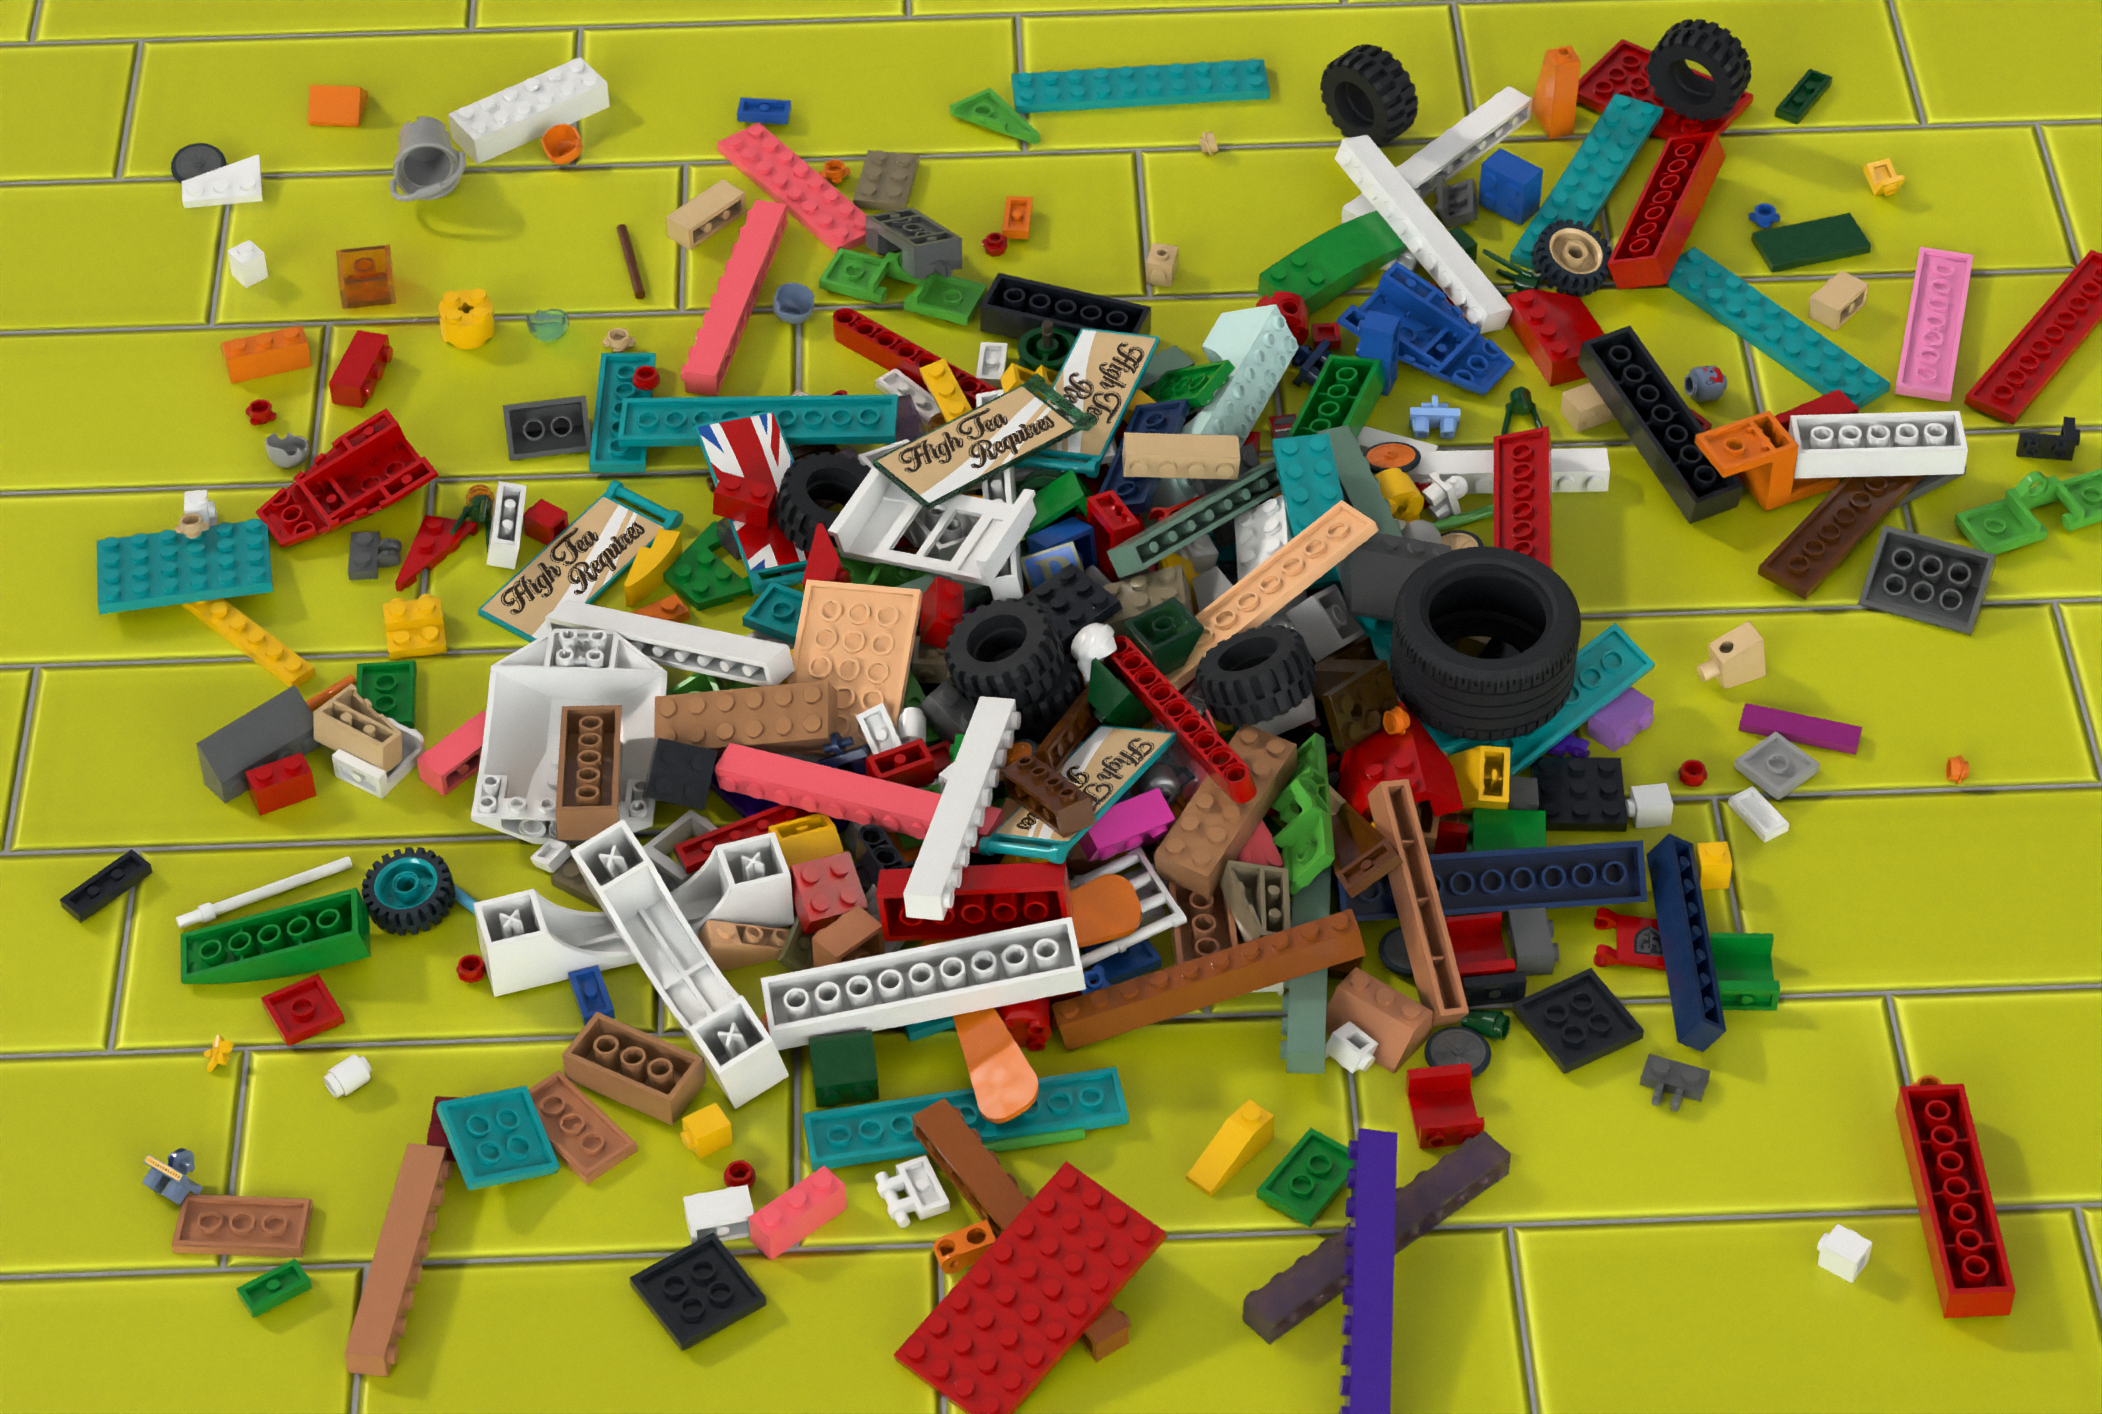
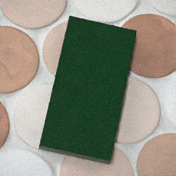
[1751,213,1871,273]

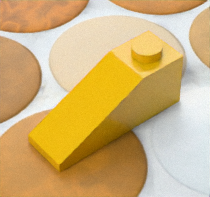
[1186,1099,1274,1197]

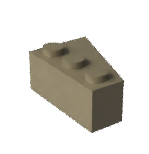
[1219,860,1291,942]

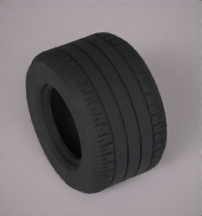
[1390,546,1581,741]

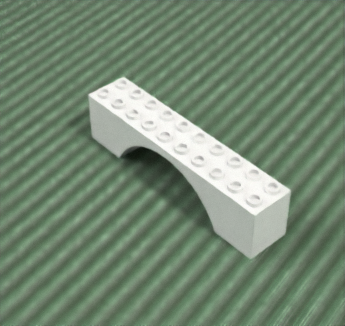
[570,819,789,1109]
[473,832,794,997]

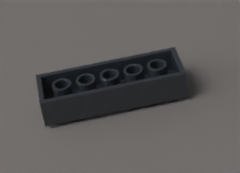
[980,273,1151,340]

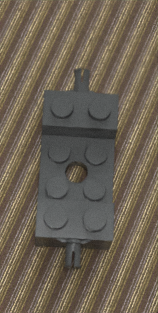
[866,208,962,279]

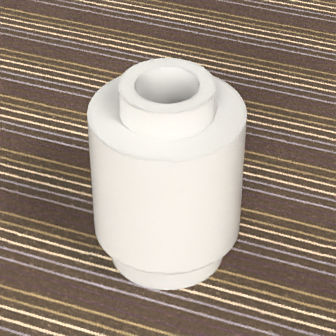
[897,707,926,745]
[323,1054,372,1099]

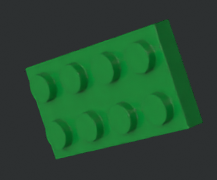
[1147,360,1235,408]

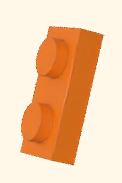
[1002,196,1033,239]
[631,594,690,623]

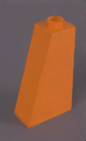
[1532,45,1581,139]

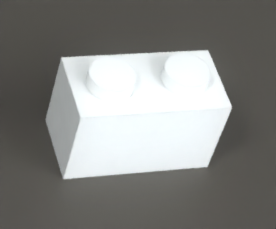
[683,1185,754,1244]

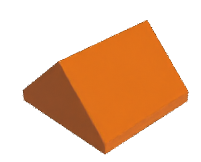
[308,85,368,127]

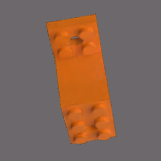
[1695,411,1840,511]

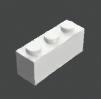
[486,481,527,569]

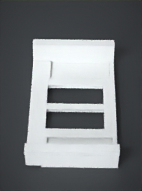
[828,461,1037,586]

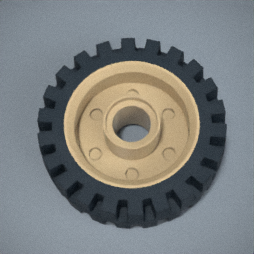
[1531,219,1612,297]

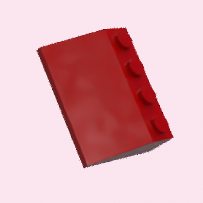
[1507,289,1605,387]

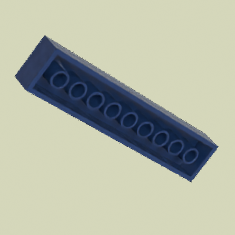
[1334,840,1647,921]

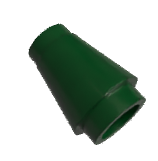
[1461,1010,1511,1042]

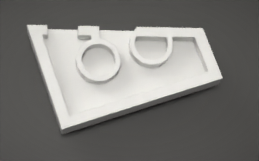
[182,154,263,208]

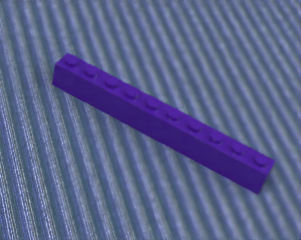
[1339,1128,1397,1414]

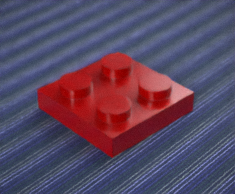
[261,974,345,1047]

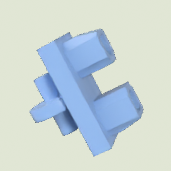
[1409,395,1460,439]

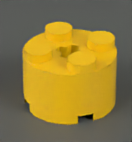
[439,288,495,349]
[1373,468,1424,523]

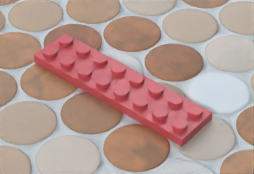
[717,123,867,254]

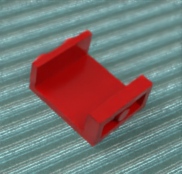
[1445,912,1516,983]
[1405,1063,1484,1149]

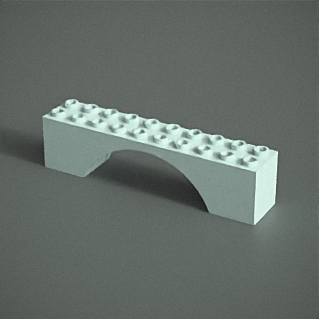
[1140,304,1299,529]

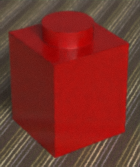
[523,499,569,546]

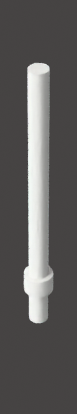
[175,856,353,929]

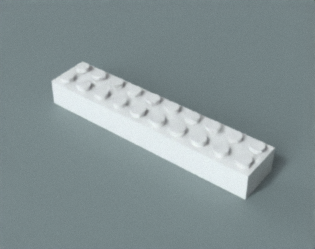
[1234,495,1316,735]
[761,917,1086,1050]

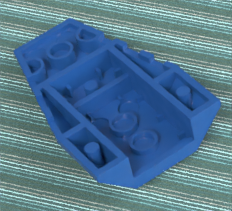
[1337,261,1515,396]

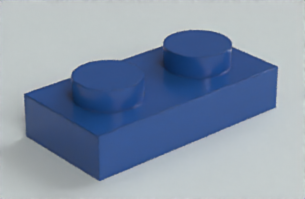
[737,98,792,125]
[568,965,615,1025]

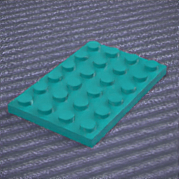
[97,519,273,614]

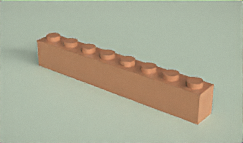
[1367,779,1469,1027]
[345,1143,453,1377]

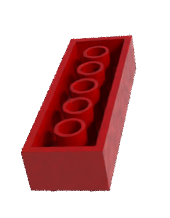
[876,861,1073,942]

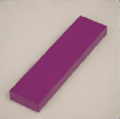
[1739,703,1862,755]

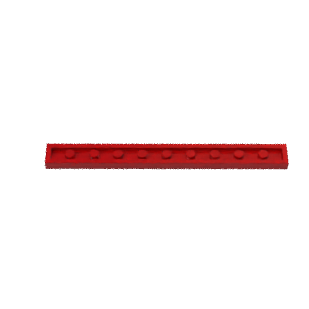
[674,740,952,874]

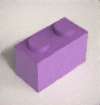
[1587,687,1654,752]

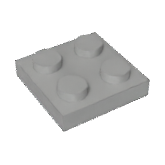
[1734,732,1820,801]

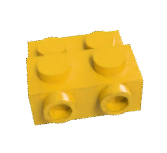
[383,594,447,660]

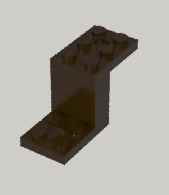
[1311,636,1399,752]

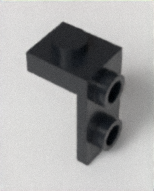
[2016,417,2080,461]

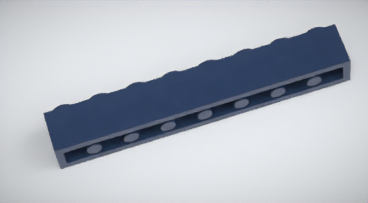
[1647,834,1726,1052]

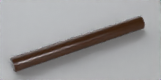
[616,224,646,299]

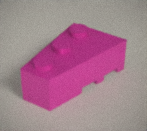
[1078,787,1175,861]

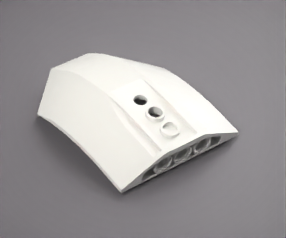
[471,628,667,845]

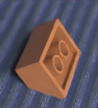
[1326,967,1433,1074]

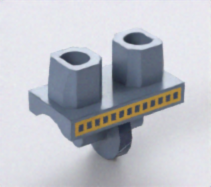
[142,1148,203,1205]

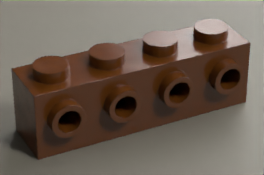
[1001,755,1096,838]

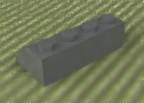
[196,685,322,804]

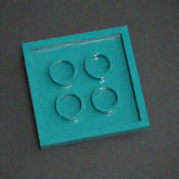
[436,1086,560,1190]

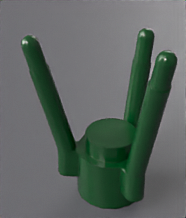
[1483,249,1540,298]
[1501,386,1543,435]
[450,495,493,553]

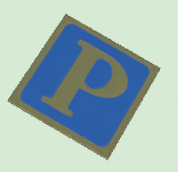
[1019,541,1086,591]

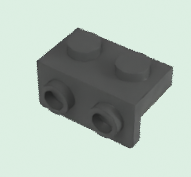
[1435,176,1477,229]

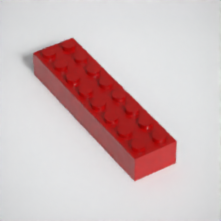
[1607,131,1726,289]
[1895,1083,2015,1318]

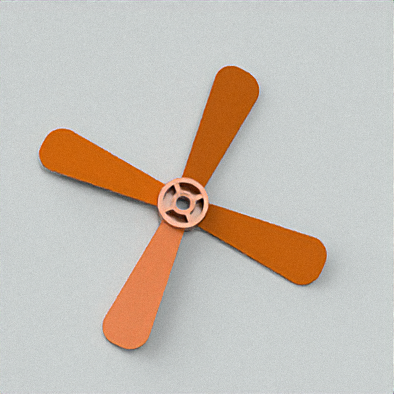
[760,829,1142,1124]

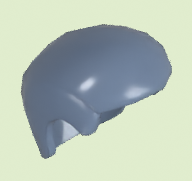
[774,283,814,324]

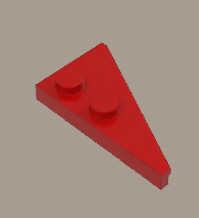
[395,515,478,591]

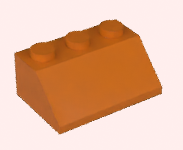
[220,325,312,384]

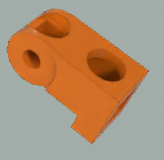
[933,1219,996,1274]

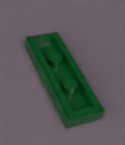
[1775,69,1832,125]

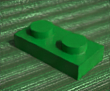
[236,1259,312,1318]

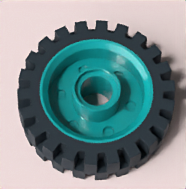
[362,847,456,936]

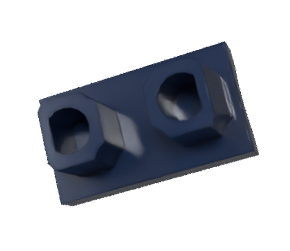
[1291,339,1333,387]
[816,732,872,775]

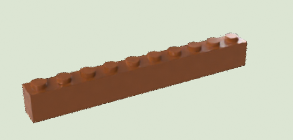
[1052,908,1366,1051]
[912,1098,1131,1362]

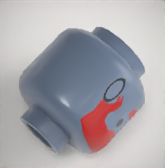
[1684,365,1727,402]

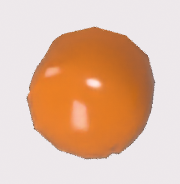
[541,123,583,165]

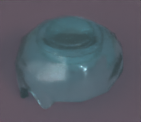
[526,309,570,342]

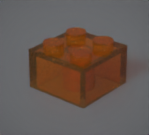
[336,245,396,309]

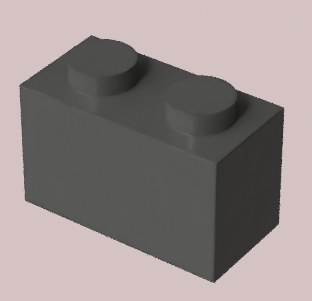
[1506,907,1559,976]

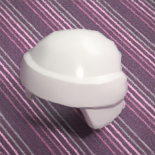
[1071,623,1117,685]

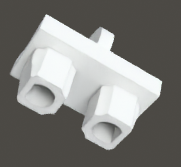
[1422,470,1468,521]

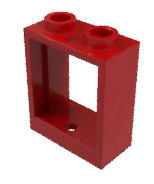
[1087,489,1140,583]

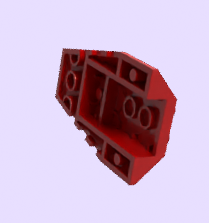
[256,408,439,548]
[1337,701,1464,824]

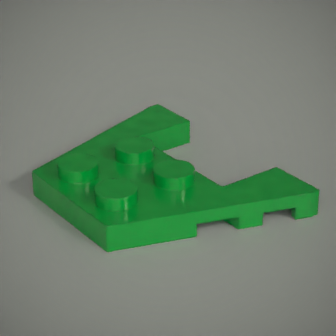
[663,521,779,611]

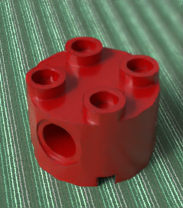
[1256,291,1309,345]
[995,997,1052,1052]

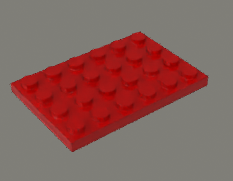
[1577,39,1754,141]

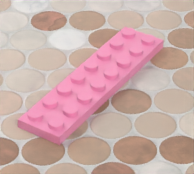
[1895,247,1973,402]

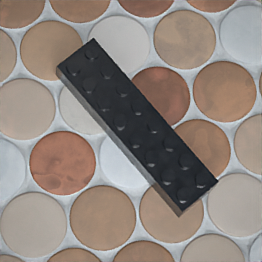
[1577,326,1744,524]

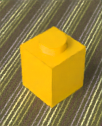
[1695,841,1732,890]
[680,1102,733,1159]

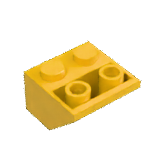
[1448,745,1510,815]
[768,813,844,870]

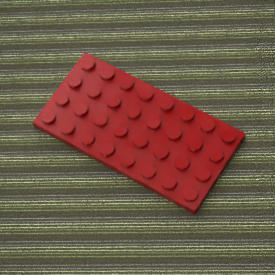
[894,1161,1167,1414]

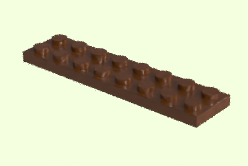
[1758,475,1926,600]

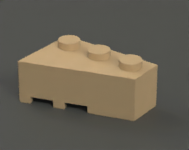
[313,683,402,773]

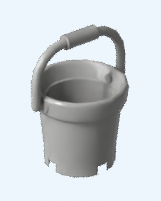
[389,116,466,202]

